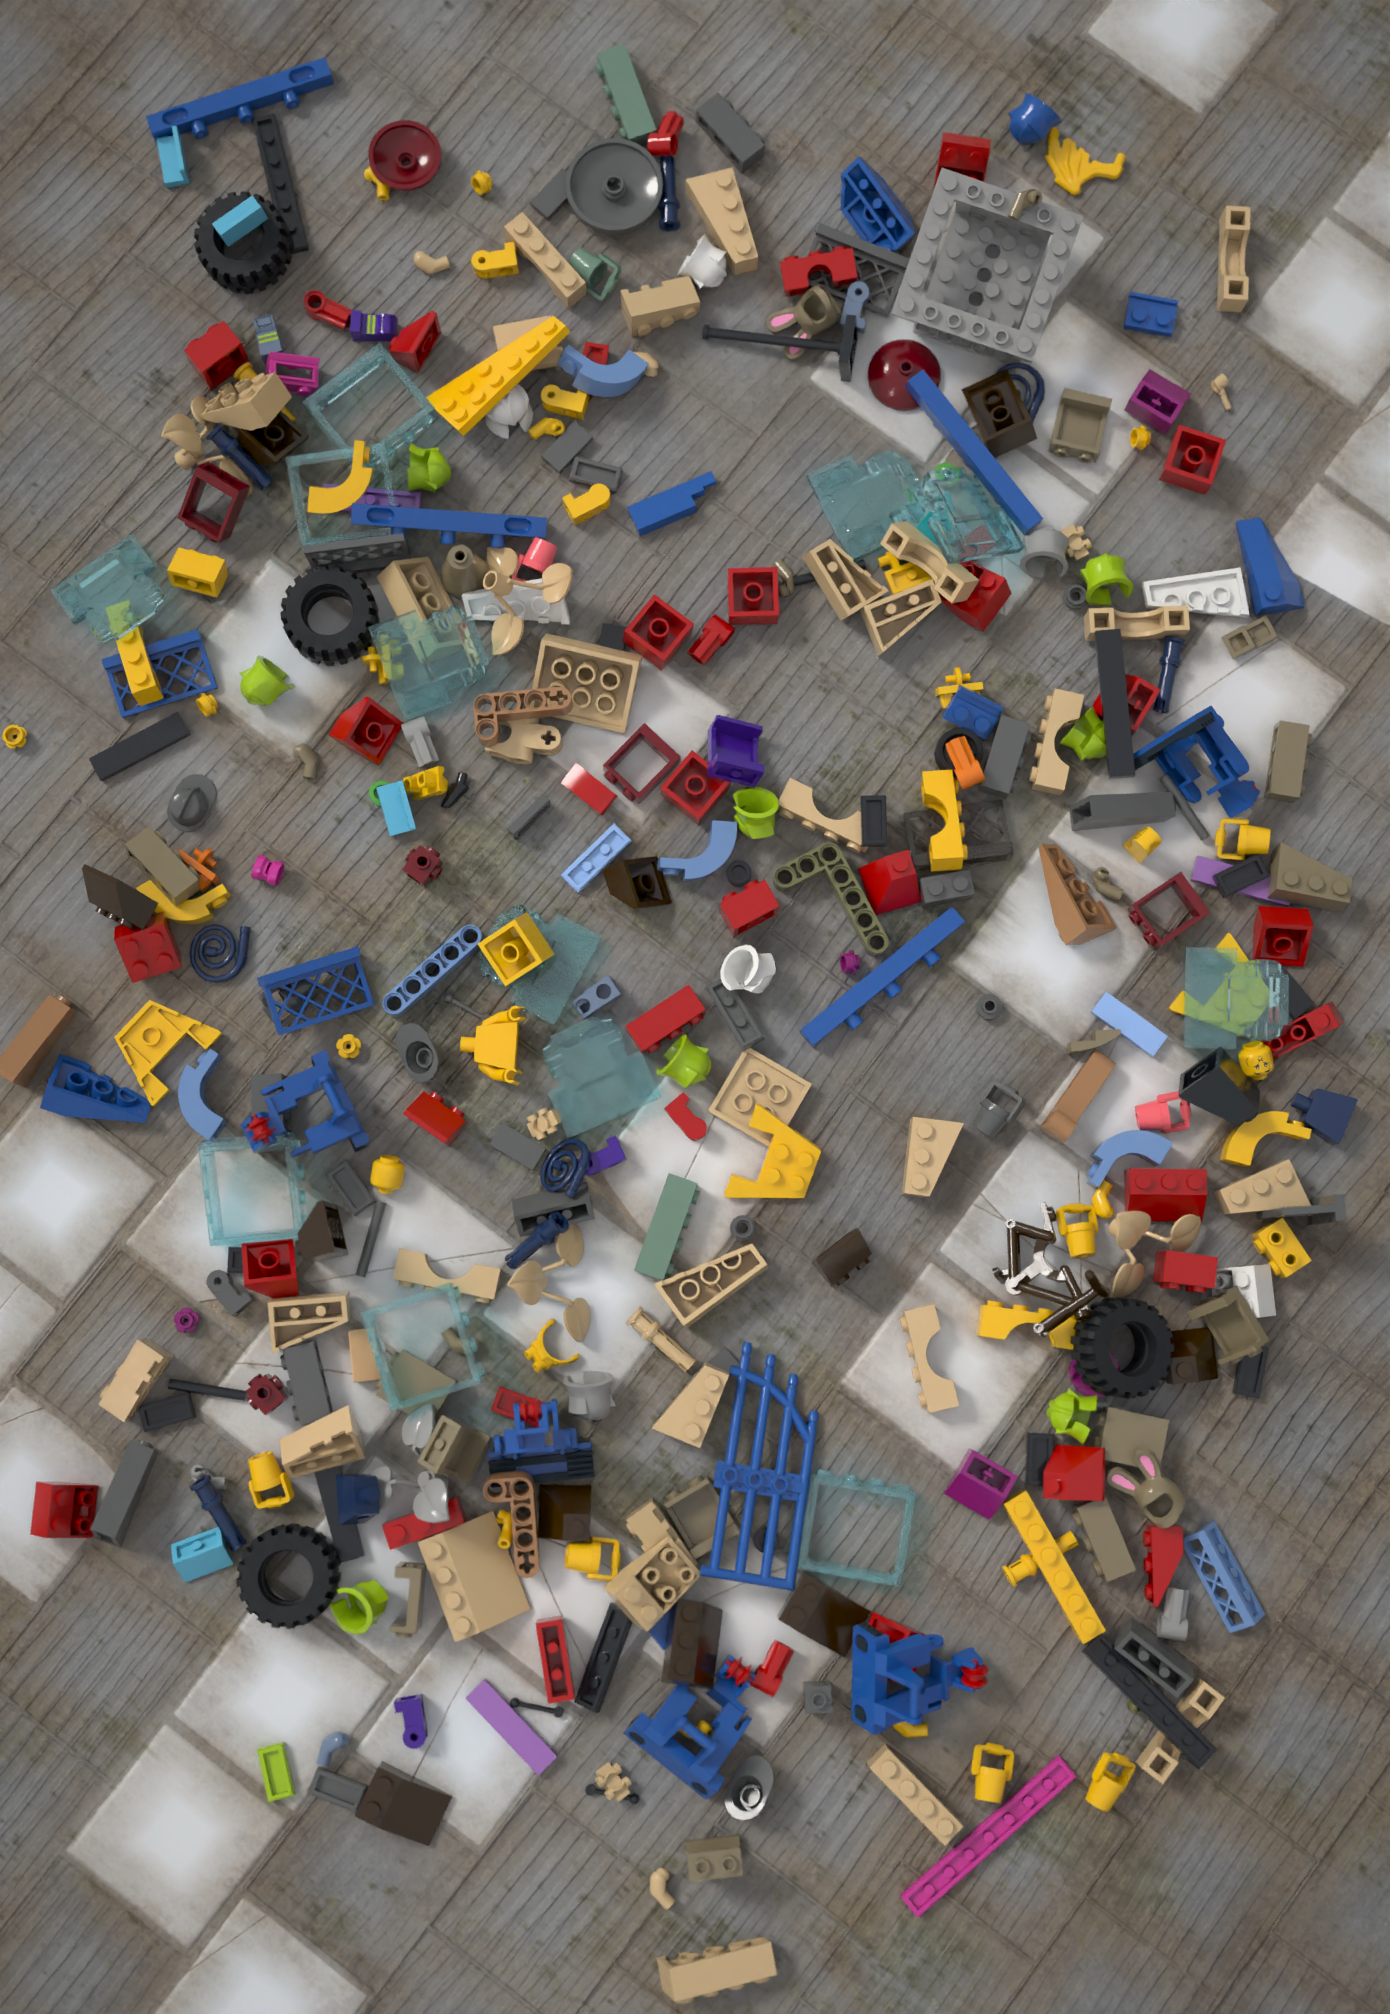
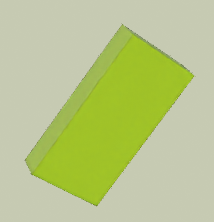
[257,1742,295,1802]

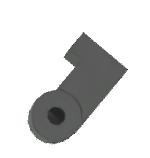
[206,1270,256,1317]

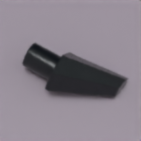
[441,772,469,808]

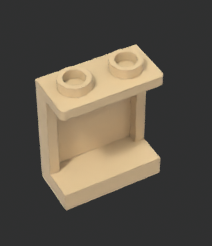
[493,315,563,371]

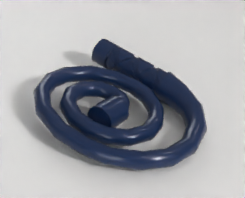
[995,362,1045,423]
[190,924,250,983]
[540,1138,590,1199]

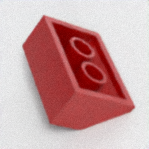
[1124,1168,1207,1222]

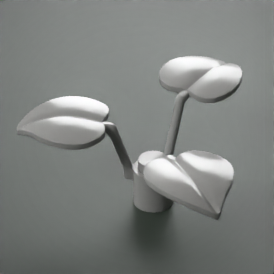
[369,1404,450,1523]

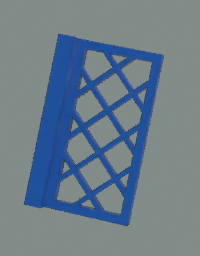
[101,629,218,718]
[257,946,374,1036]

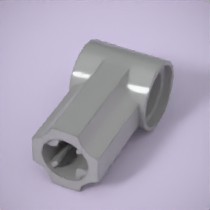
[401,716,440,770]
[1157,1586,1189,1642]

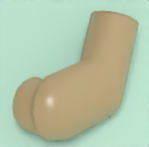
[414,251,450,274]
[634,352,659,377]
[650,1868,675,1910]

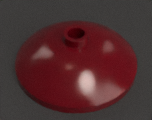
[368,120,442,191]
[868,339,941,411]

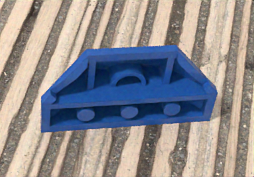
[841,156,916,251]

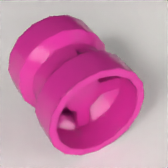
[251,855,285,886]

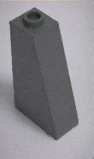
[1069,792,1176,831]
[90,1440,157,1548]

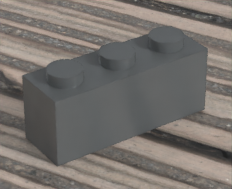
[696,93,765,174]
[977,715,1032,799]
[250,1073,292,1154]
[512,1182,595,1237]
[280,1341,333,1426]
[1114,1617,1194,1698]

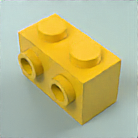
[167,547,228,598]
[1252,1217,1312,1278]

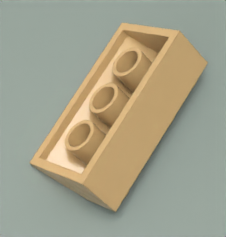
[377,557,472,663]

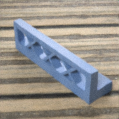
[1183,1520,1265,1633]

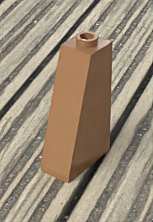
[0,994,76,1088]

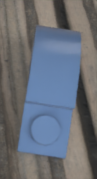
[557,344,649,397]
[657,820,737,882]
[178,1049,228,1142]
[1086,1130,1173,1188]

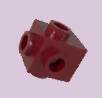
[402,845,443,888]
[245,1374,289,1415]

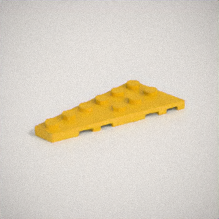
[424,316,570,436]

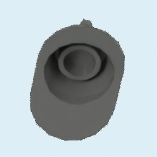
[167,774,216,832]
[395,1023,443,1083]
[725,1756,774,1820]

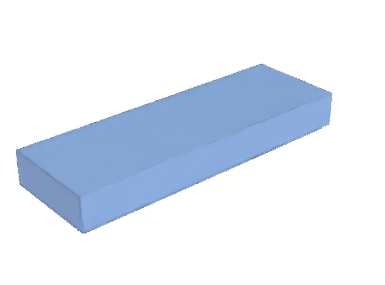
[561,823,632,894]
[1090,992,1168,1057]

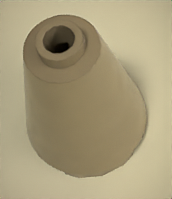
[440,545,489,599]

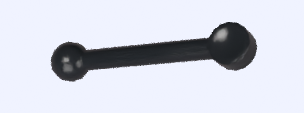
[510,1697,564,1718]
[585,1784,640,1804]

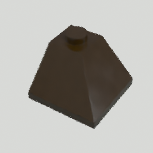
[237,411,309,465]
[603,856,672,910]
[1166,1327,1218,1384]
[538,1484,592,1541]

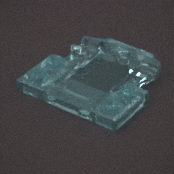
[806,450,928,561]
[916,467,1024,564]
[51,534,166,643]
[368,606,489,721]
[477,905,602,1026]
[1183,947,1289,1050]
[543,1016,661,1139]

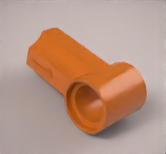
[945,736,986,790]

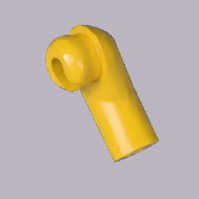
[364,166,389,201]
[528,417,565,441]
[1092,1180,1114,1219]
[496,1509,513,1549]

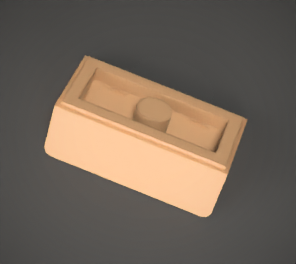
[348,1327,381,1382]

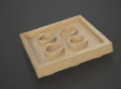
[708,1048,812,1147]

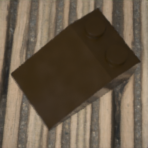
[962,369,1038,458]
[811,1228,872,1287]
[777,1570,871,1657]
[355,1761,452,1846]

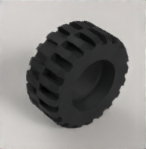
[194,191,293,294]
[280,565,380,666]
[1070,1297,1174,1399]
[236,1524,341,1629]

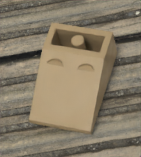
[200,372,292,431]
[603,1536,700,1632]

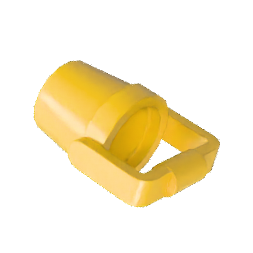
[1215,817,1271,860]
[1056,1203,1099,1259]
[248,1451,295,1509]
[564,1537,621,1582]
[971,1743,1014,1804]
[1085,1752,1136,1812]

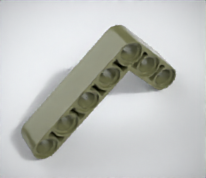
[773,842,889,957]

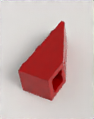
[1259,1001,1344,1059]
[1142,1524,1183,1607]

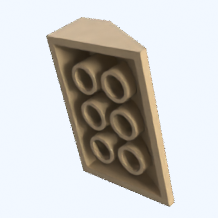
[530,633,643,734]
[418,1510,531,1642]

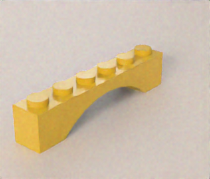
[1001,1489,1106,1644]

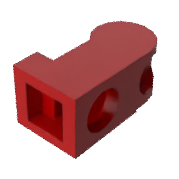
[664,1092,707,1141]

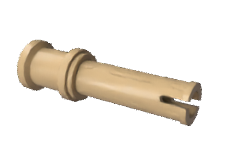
[625,1306,696,1372]

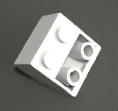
[1212,1264,1276,1318]

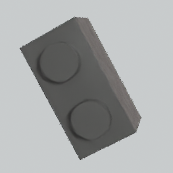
[918,870,975,908]

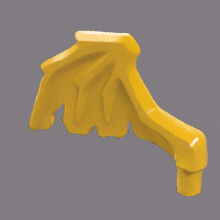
[1045,127,1126,196]

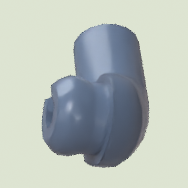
[317,1731,349,1766]

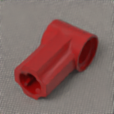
[647,111,684,156]
[303,290,351,331]
[688,614,735,666]
[750,1639,794,1698]

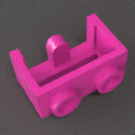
[266,351,320,397]

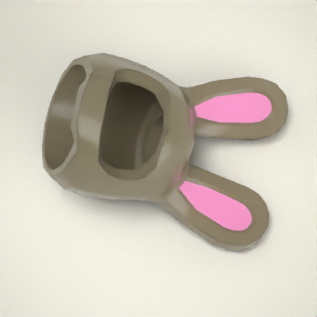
[766,285,842,360]
[1106,1449,1186,1528]

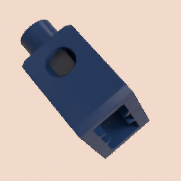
[1290,1089,1358,1145]
[336,1473,380,1525]

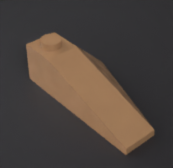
[1039,844,1116,945]

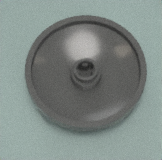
[565,138,663,234]

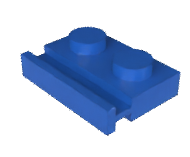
[1123,292,1178,337]
[942,685,1004,740]

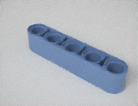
[382,924,484,1017]

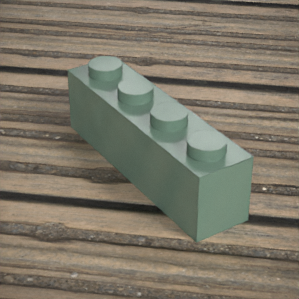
[595,44,657,147]
[634,1173,701,1281]

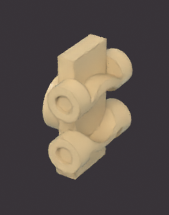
[1060,524,1092,561]
[526,1107,561,1141]
[595,1762,632,1803]

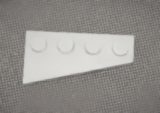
[1142,567,1250,618]
[462,578,571,624]

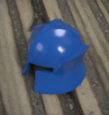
[1008,93,1062,145]

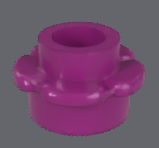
[840,950,860,975]
[174,1308,199,1333]

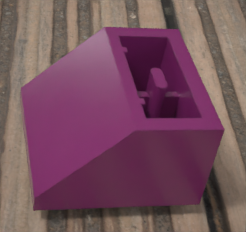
[1124,369,1191,435]
[944,1448,1018,1520]

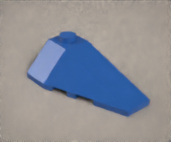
[1235,517,1304,617]
[40,1054,151,1123]

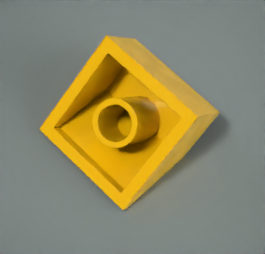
[478,912,555,986]

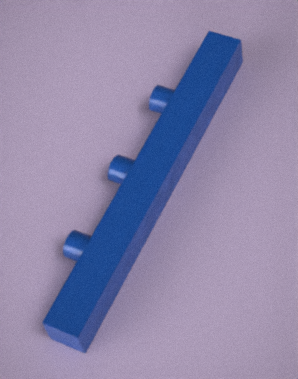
[146,57,334,143]
[905,370,1043,535]
[350,503,547,548]
[800,907,965,1047]

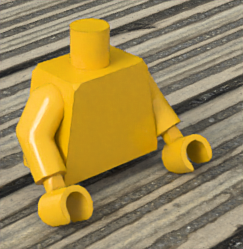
[460,1006,526,1086]

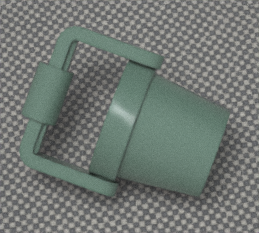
[568,248,622,300]

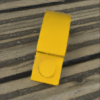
[307,440,374,514]
[136,880,232,925]
[1220,1111,1312,1167]

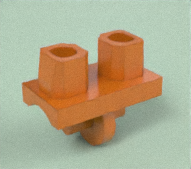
[178,848,221,893]

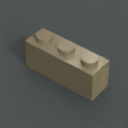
[1264,720,1312,803]
[125,826,200,908]
[1072,1496,1136,1582]

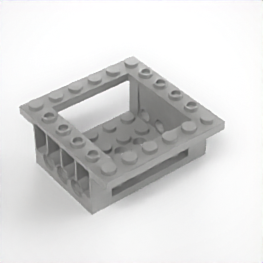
[891,168,1084,363]

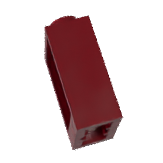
[177,461,250,543]
[603,723,681,804]
[1127,872,1210,950]

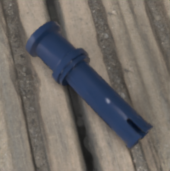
[658,156,681,232]
[205,422,273,490]
[1153,636,1186,714]
[505,1212,569,1269]
[189,1474,247,1551]

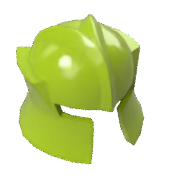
[407,443,452,494]
[1080,552,1134,606]
[239,655,296,706]
[1060,707,1106,761]
[733,786,779,839]
[656,1034,711,1088]
[1046,1388,1097,1445]
[330,1579,389,1635]

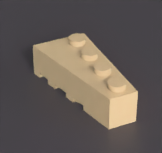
[685,168,758,275]
[654,1244,769,1329]
[657,1937,777,2004]

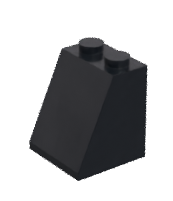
[1178,1046,1260,1126]

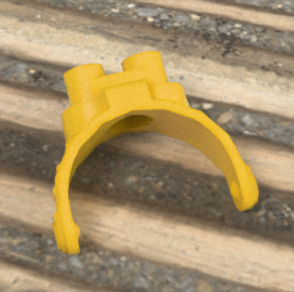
[524,1319,579,1372]

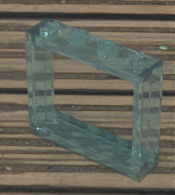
[303,343,437,470]
[286,443,397,548]
[198,1132,308,1246]
[360,1283,486,1412]
[797,1469,916,1587]

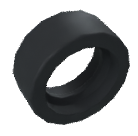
[934,728,983,778]

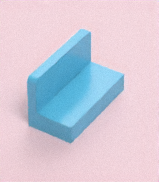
[157,126,190,188]
[212,195,268,247]
[376,780,416,836]
[171,1527,233,1582]

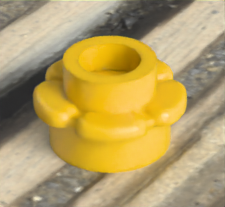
[471,170,493,195]
[1130,425,1151,450]
[196,693,218,717]
[2,724,27,749]
[336,1034,361,1059]

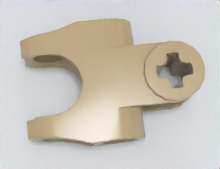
[485,709,563,765]

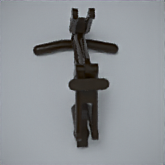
[993,1202,1111,1337]

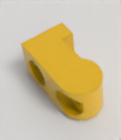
[471,242,519,279]
[541,385,589,420]
[562,484,610,526]
[1122,826,1162,863]

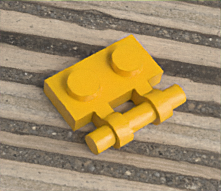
[877,551,934,595]

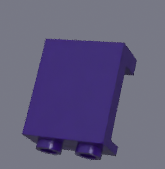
[708,715,764,788]

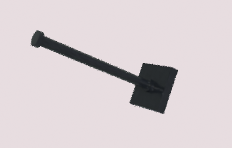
[702,314,858,382]

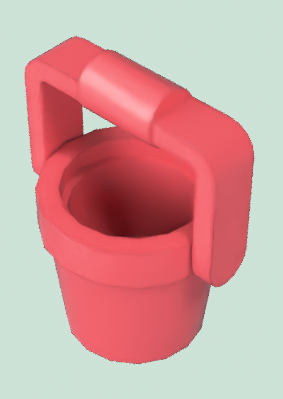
[510,537,557,582]
[1135,1091,1191,1133]

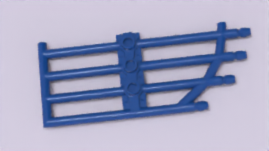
[699,1342,819,1591]

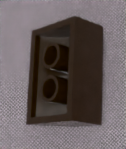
[82,864,158,930]
[661,1598,723,1690]

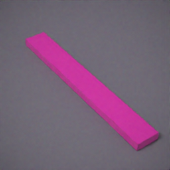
[900,1755,1077,1918]

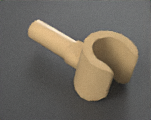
[1211,374,1232,410]

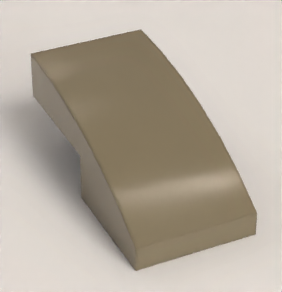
[1221,615,1278,659]
[1067,1029,1121,1054]

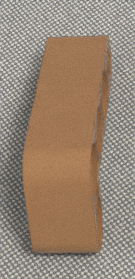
[473,687,573,747]
[1039,1049,1116,1144]
[483,1471,540,1578]

